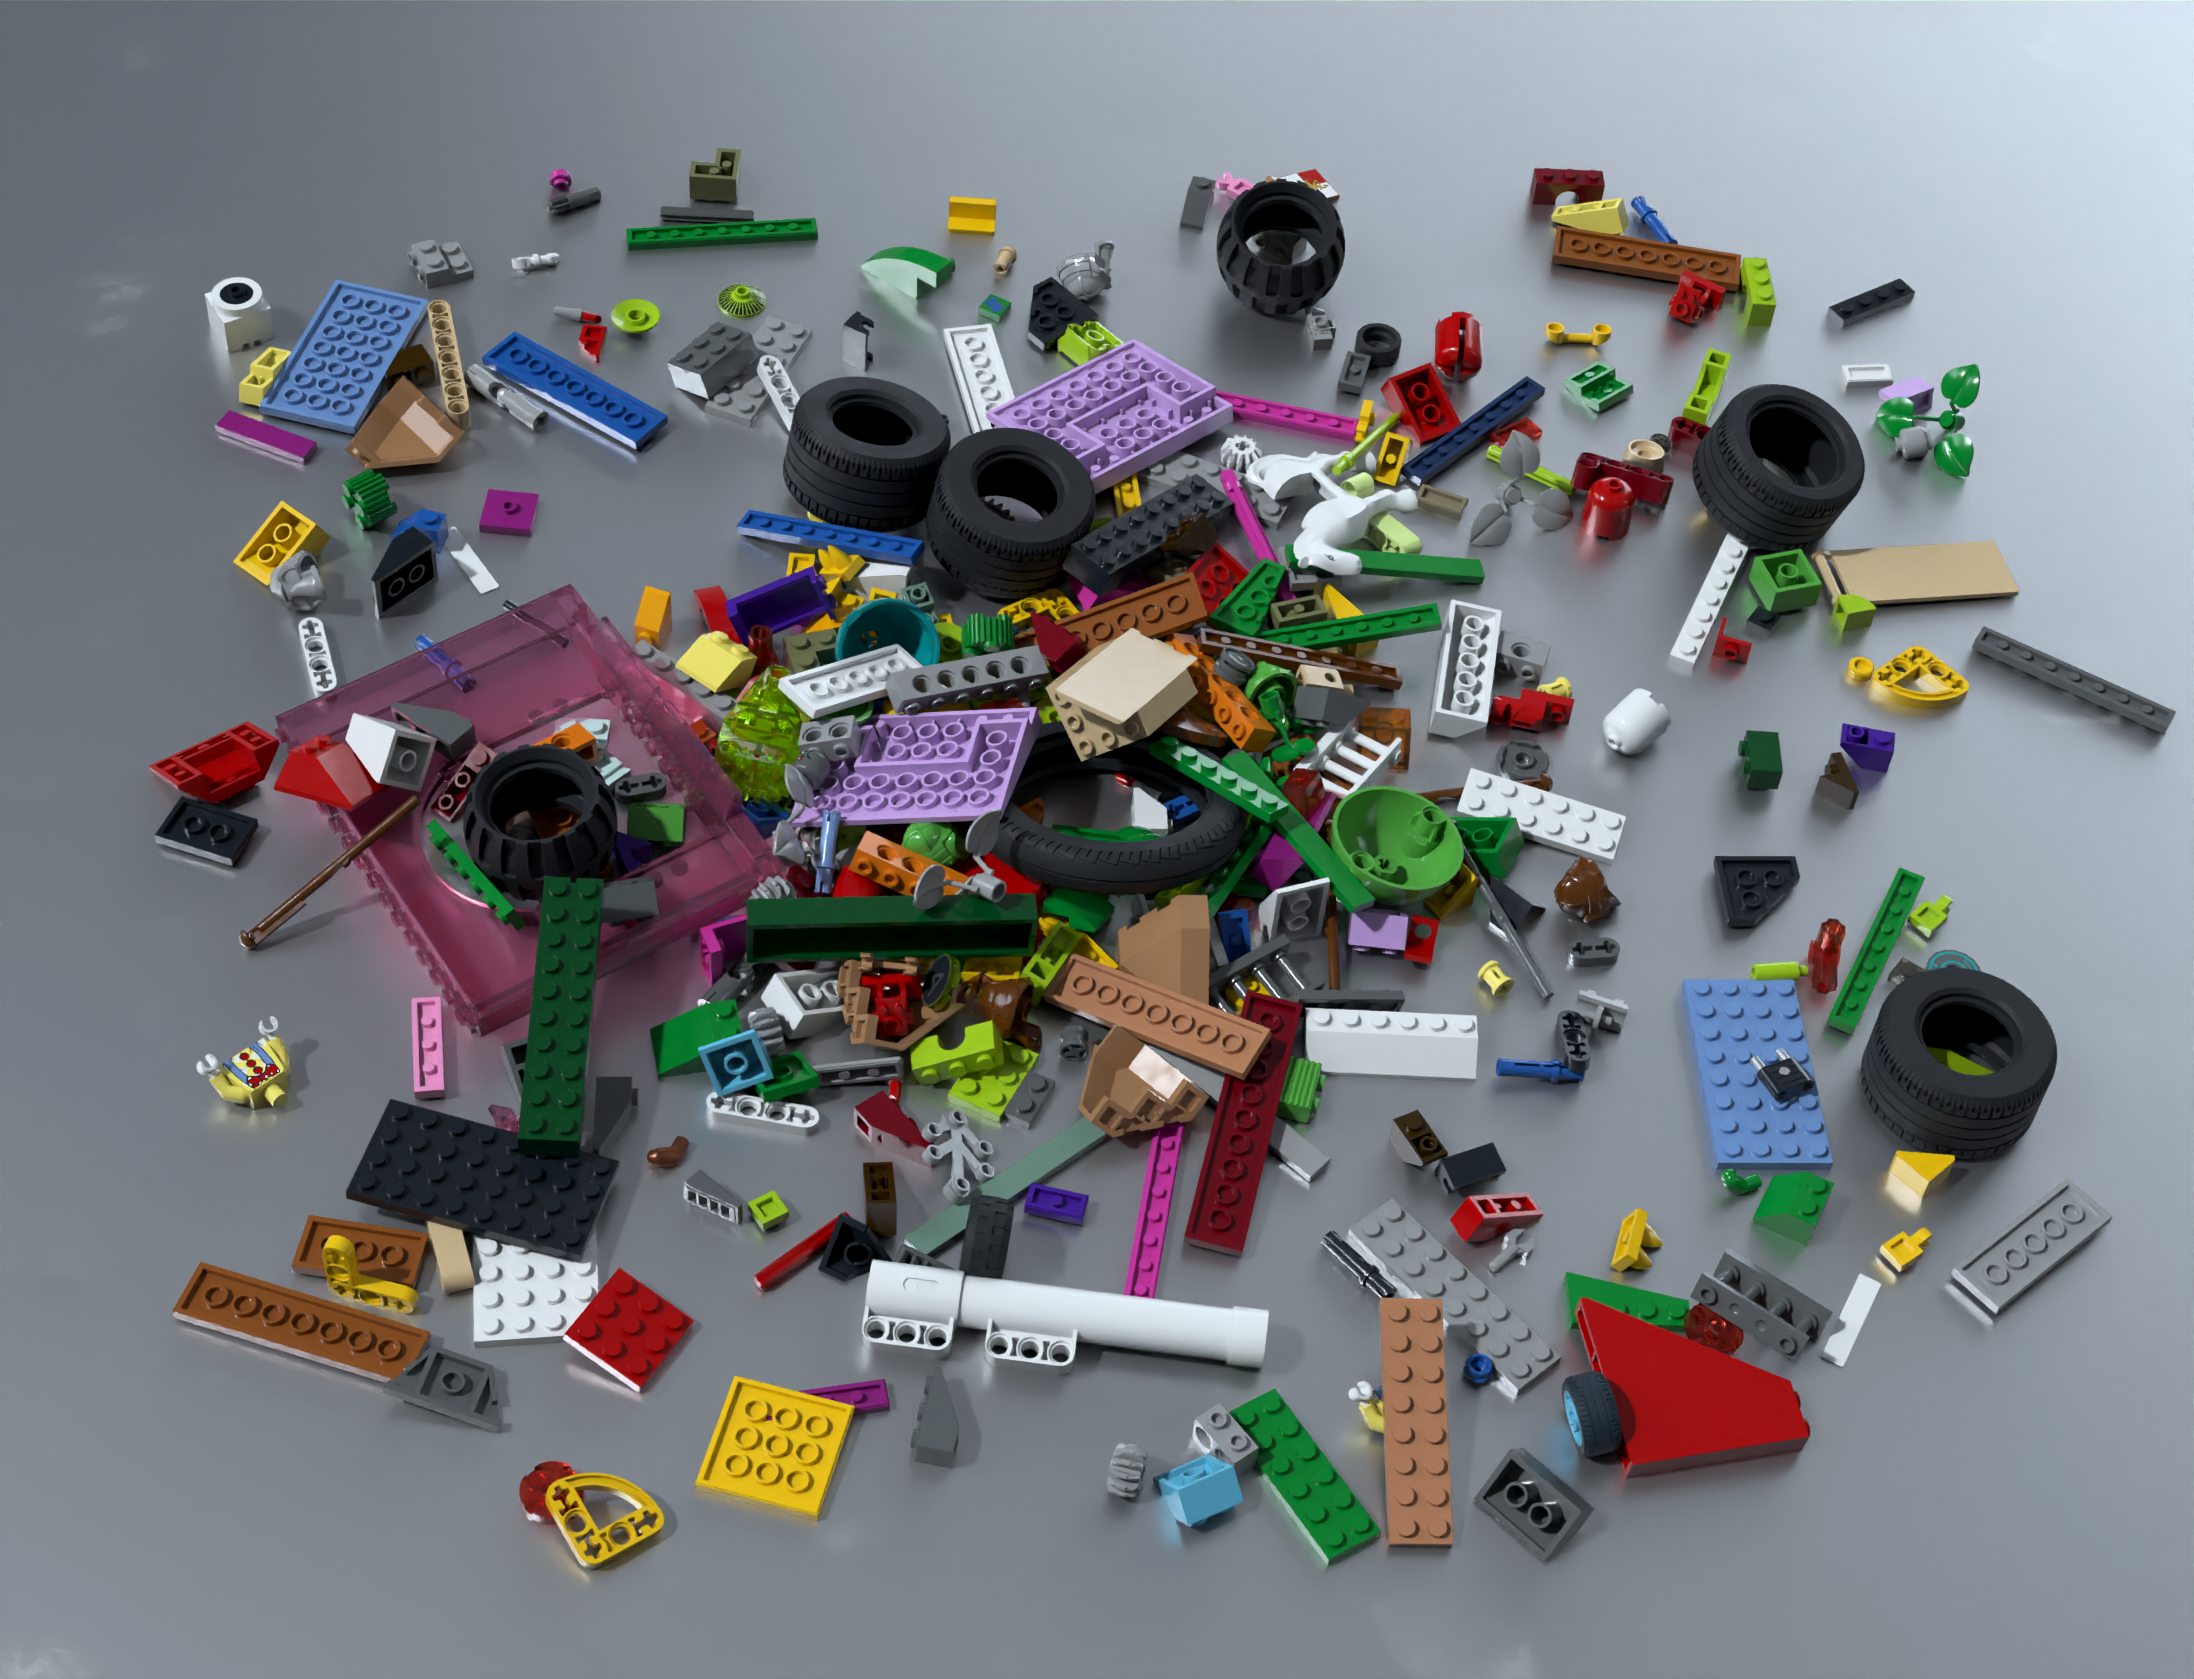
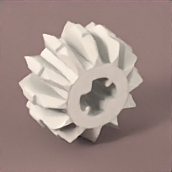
[1220,435,1263,474]

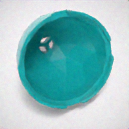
[834,598,940,703]

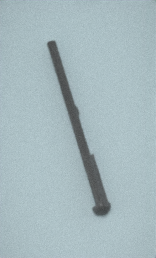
[1451,819,1554,1000]

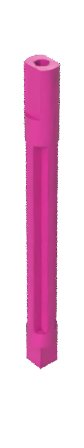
[1219,469,1297,602]

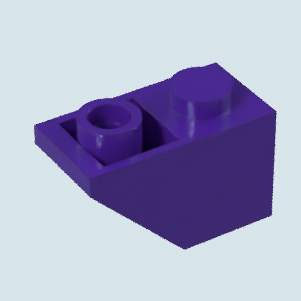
[1840,723,1895,773]

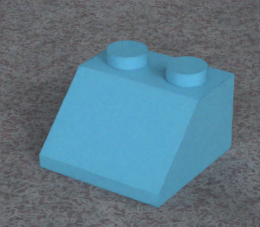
[698,1029,774,1097]
[1153,1454,1244,1527]

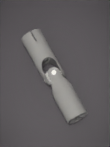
[464,364,549,432]

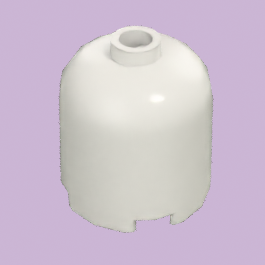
[1602,689,1671,755]

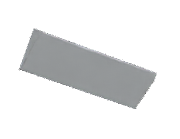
[813,1056,904,1086]

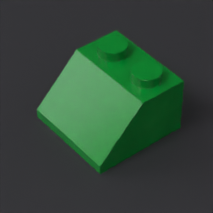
[1752,1171,1834,1246]

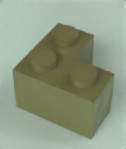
[689,148,741,202]
[783,628,837,676]

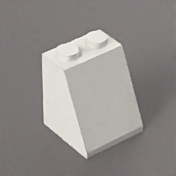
[844,541,924,602]
[345,713,437,792]

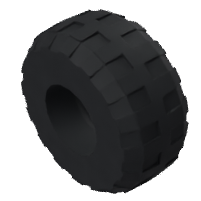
[959,1195,1014,1279]

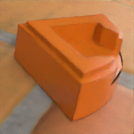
[1018,797,1044,824]

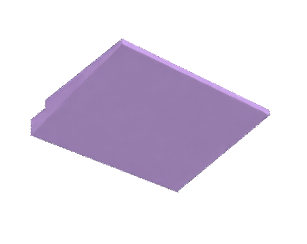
[986,339,1233,494]
[791,707,1042,828]

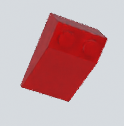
[1380,362,1461,444]

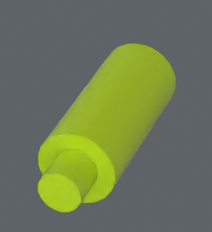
[1750,961,1809,982]

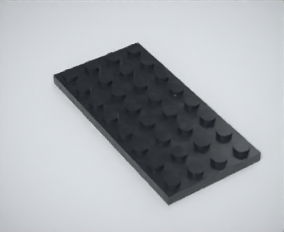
[346,1099,620,1262]

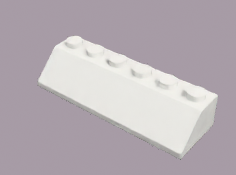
[1429,599,1502,738]
[1302,1008,1478,1082]

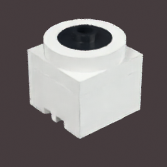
[205,277,275,353]

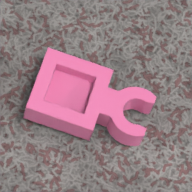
[1216,172,1254,200]

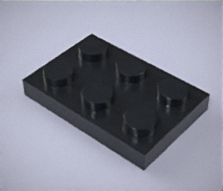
[155,796,259,866]

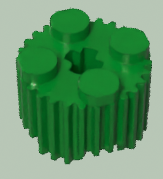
[341,469,398,529]
[961,613,1015,659]

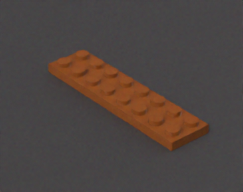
[1552,226,1741,292]
[1015,572,1209,673]
[172,1262,431,1383]

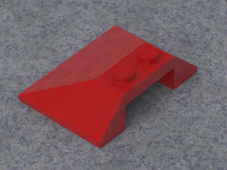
[149,721,280,803]
[274,735,391,811]

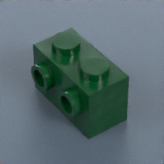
[1738,730,1783,790]

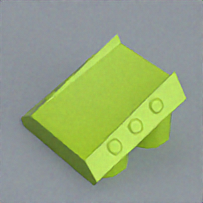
[1057,321,1124,366]

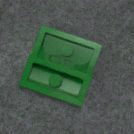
[1564,361,1633,412]
[1043,887,1115,933]

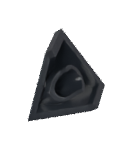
[1489,874,1546,939]
[818,1213,893,1282]

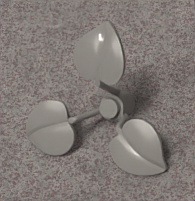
[1469,430,1573,546]
[758,763,837,885]
[913,809,1007,910]

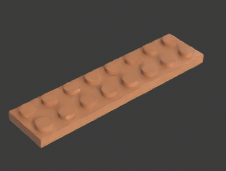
[1043,952,1272,1080]
[1379,1298,1453,1547]

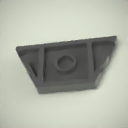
[382,1345,501,1433]

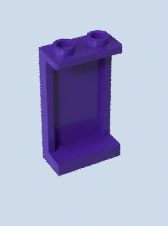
[725,566,838,653]

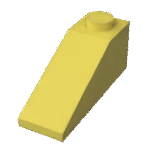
[1551,198,1629,235]

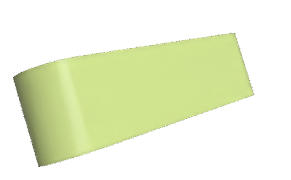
[1341,472,1422,555]

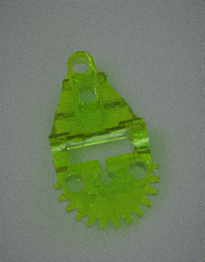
[708,665,802,803]

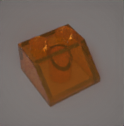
[1354,707,1411,770]

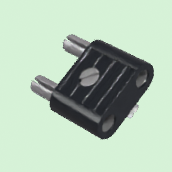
[1750,1048,1815,1102]

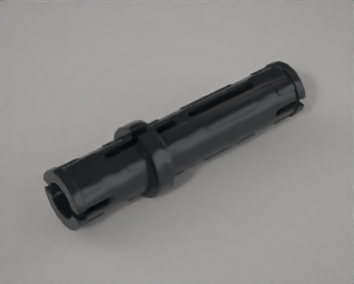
[1321,1230,1397,1298]

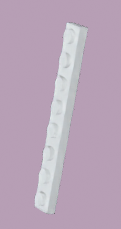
[1668,532,1751,670]

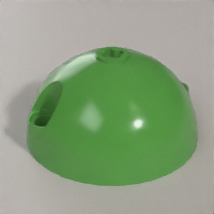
[1330,786,1464,906]

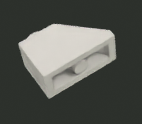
[1132,787,1173,837]

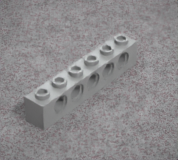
[885,645,1049,714]

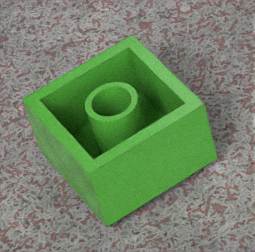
[1749,549,1822,613]

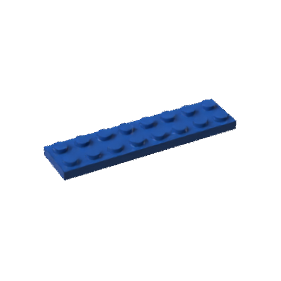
[482,331,668,450]

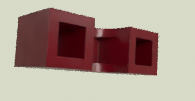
[1530,168,1605,205]

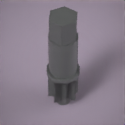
[546,187,602,215]

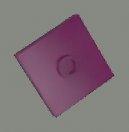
[479,489,540,536]

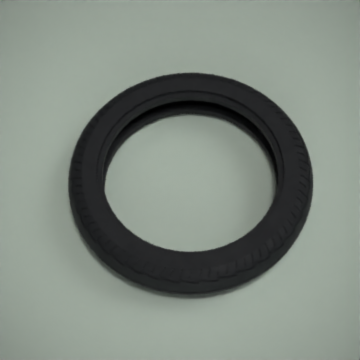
[969,721,1247,895]

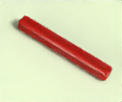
[754,1212,852,1290]

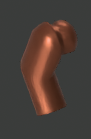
[647,1136,689,1167]

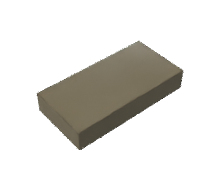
[1416,484,1469,521]

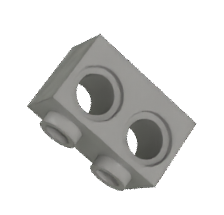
[798,715,862,762]
[1192,1403,1259,1479]

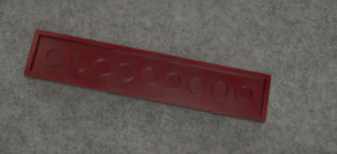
[1183,990,1303,1257]

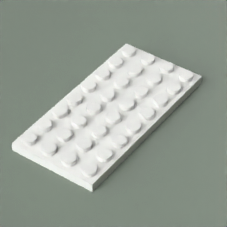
[473,1131,599,1348]

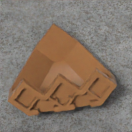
[345,375,464,469]
[1116,895,1210,1005]
[836,960,966,1052]
[1078,1023,1209,1137]

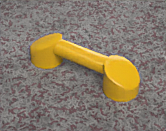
[1545,322,1612,345]

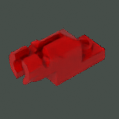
[1488,688,1574,732]

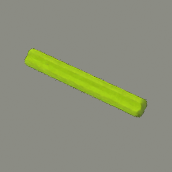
[1486,445,1576,496]

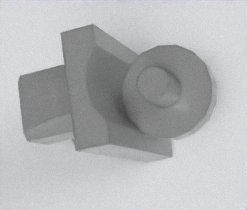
[1574,989,1629,1033]

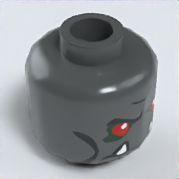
[792,749,831,791]

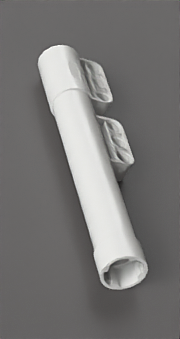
[862,1259,1269,1376]

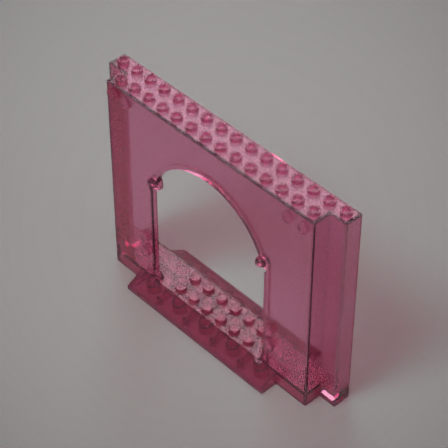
[275,583,787,1038]

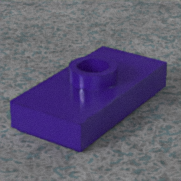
[1024,1183,1089,1225]

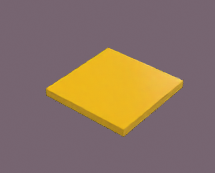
[695,1375,855,1521]

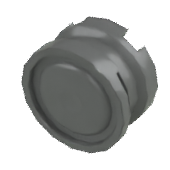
[1213,647,1255,686]

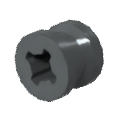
[1060,1025,1089,1061]

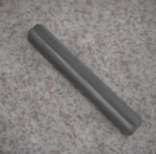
[660,206,754,223]

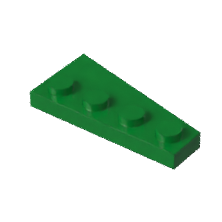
[1209,558,1286,638]
[1564,1272,1692,1333]

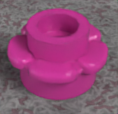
[549,169,572,190]

